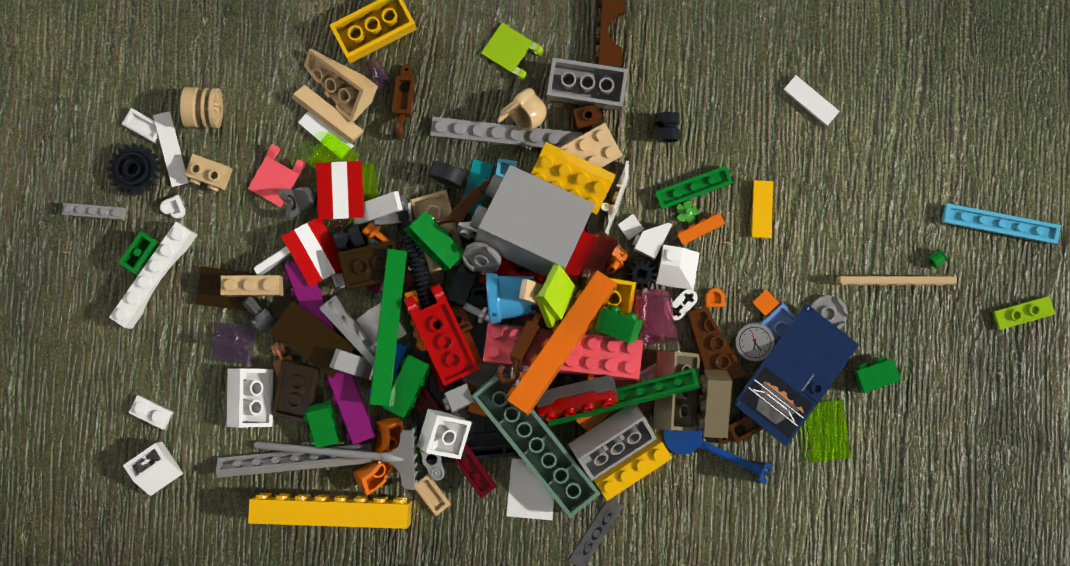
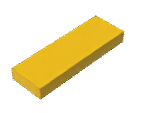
[751,180,773,239]

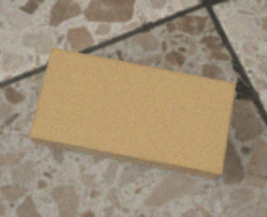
[415,474,451,516]

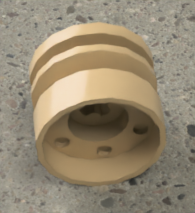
[180,87,223,128]

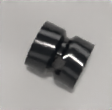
[655,112,681,143]
[332,223,367,252]

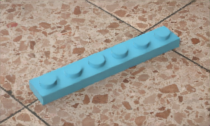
[942,203,1061,245]

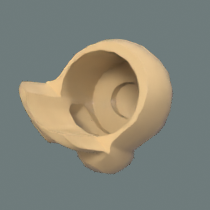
[497,88,547,131]

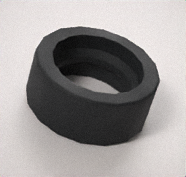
[428,161,466,188]

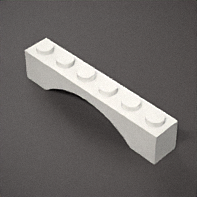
[109,222,198,329]

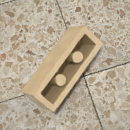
[221,275,284,297]

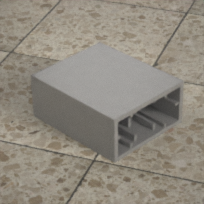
[469,165,595,278]

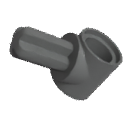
[243,296,277,333]

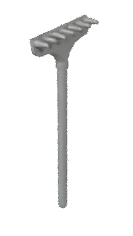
[253,427,418,490]

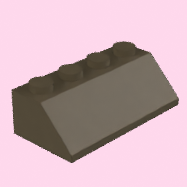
[653,351,700,431]

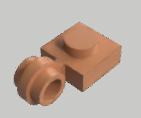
[271,341,294,377]

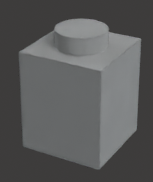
[442,384,474,413]

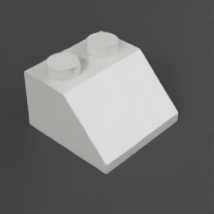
[417,409,472,459]

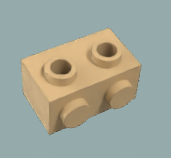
[185,154,233,192]

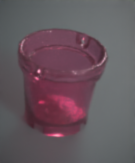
[632,289,679,344]

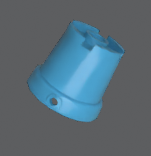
[486,273,536,324]

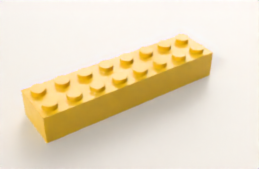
[248,493,412,529]

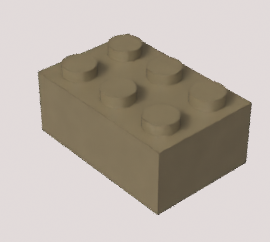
[697,369,732,438]

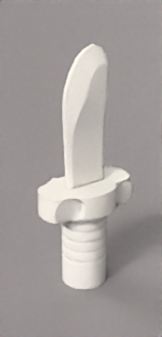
[463,302,498,324]

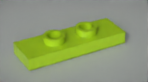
[992,296,1055,330]

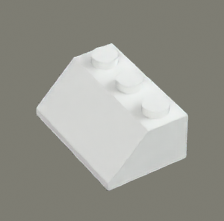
[226,369,274,428]

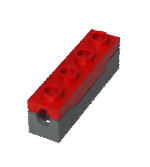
[537,375,619,421]

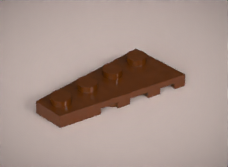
[687,307,747,380]

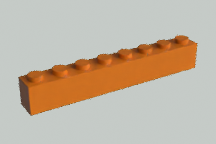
[507,270,617,416]

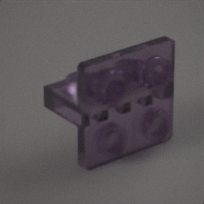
[210,323,256,365]

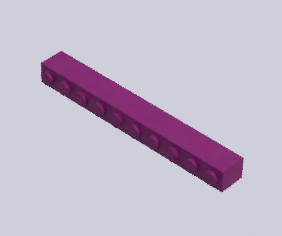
[284,261,377,445]

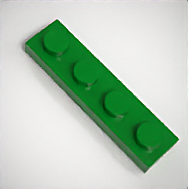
[655,165,733,210]

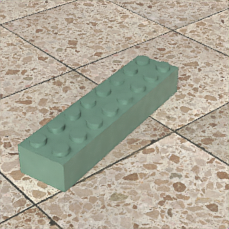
[472,371,601,518]

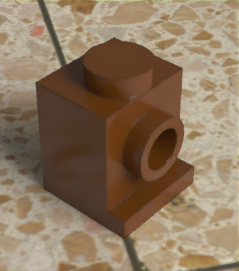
[451,305,473,333]

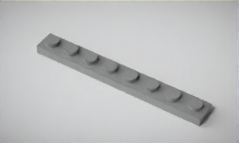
[430,117,583,149]
[216,443,373,478]

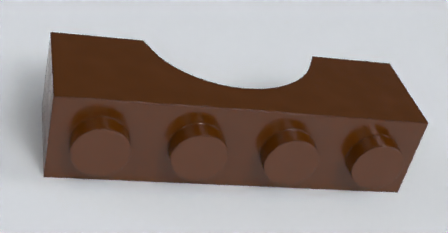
[595,0,625,68]

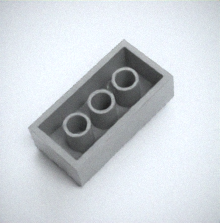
[547,58,628,111]
[568,405,657,481]

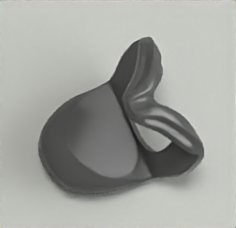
[278,187,317,218]

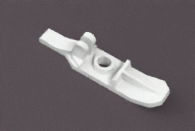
[601,161,629,235]

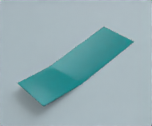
[463,159,493,214]

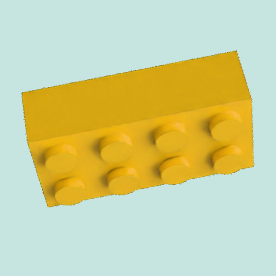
[330,0,417,63]
[531,142,616,215]

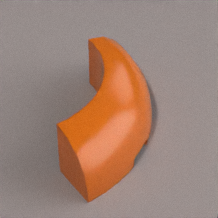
[353,418,404,495]

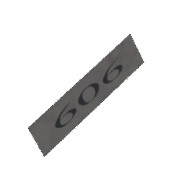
[569,498,624,566]

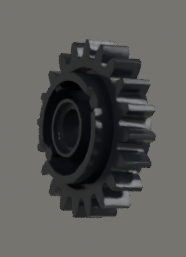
[107,143,162,196]

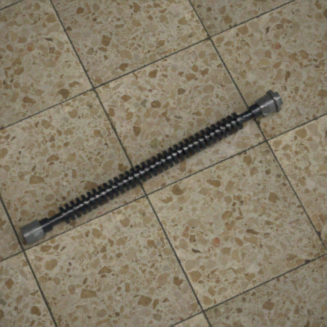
[396,195,470,420]

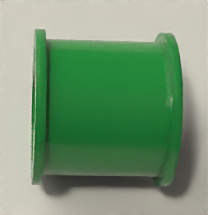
[927,249,948,269]

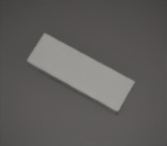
[329,348,374,381]

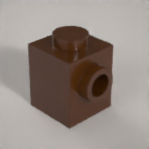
[573,104,602,131]

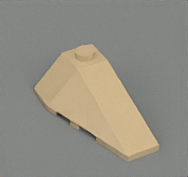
[304,49,378,122]

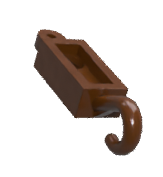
[392,64,416,140]
[436,177,491,238]
[497,310,543,385]
[718,415,763,444]

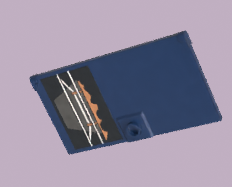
[732,303,859,446]

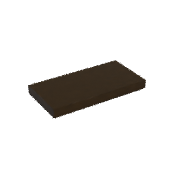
[270,301,355,378]

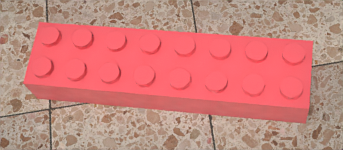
[483,323,644,383]

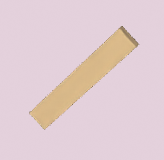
[836,276,957,286]

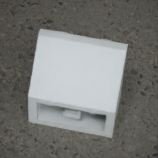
[123,442,184,496]

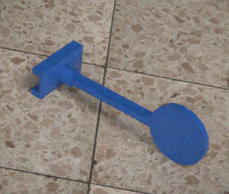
[664,424,773,484]

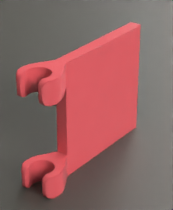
[248,144,306,207]

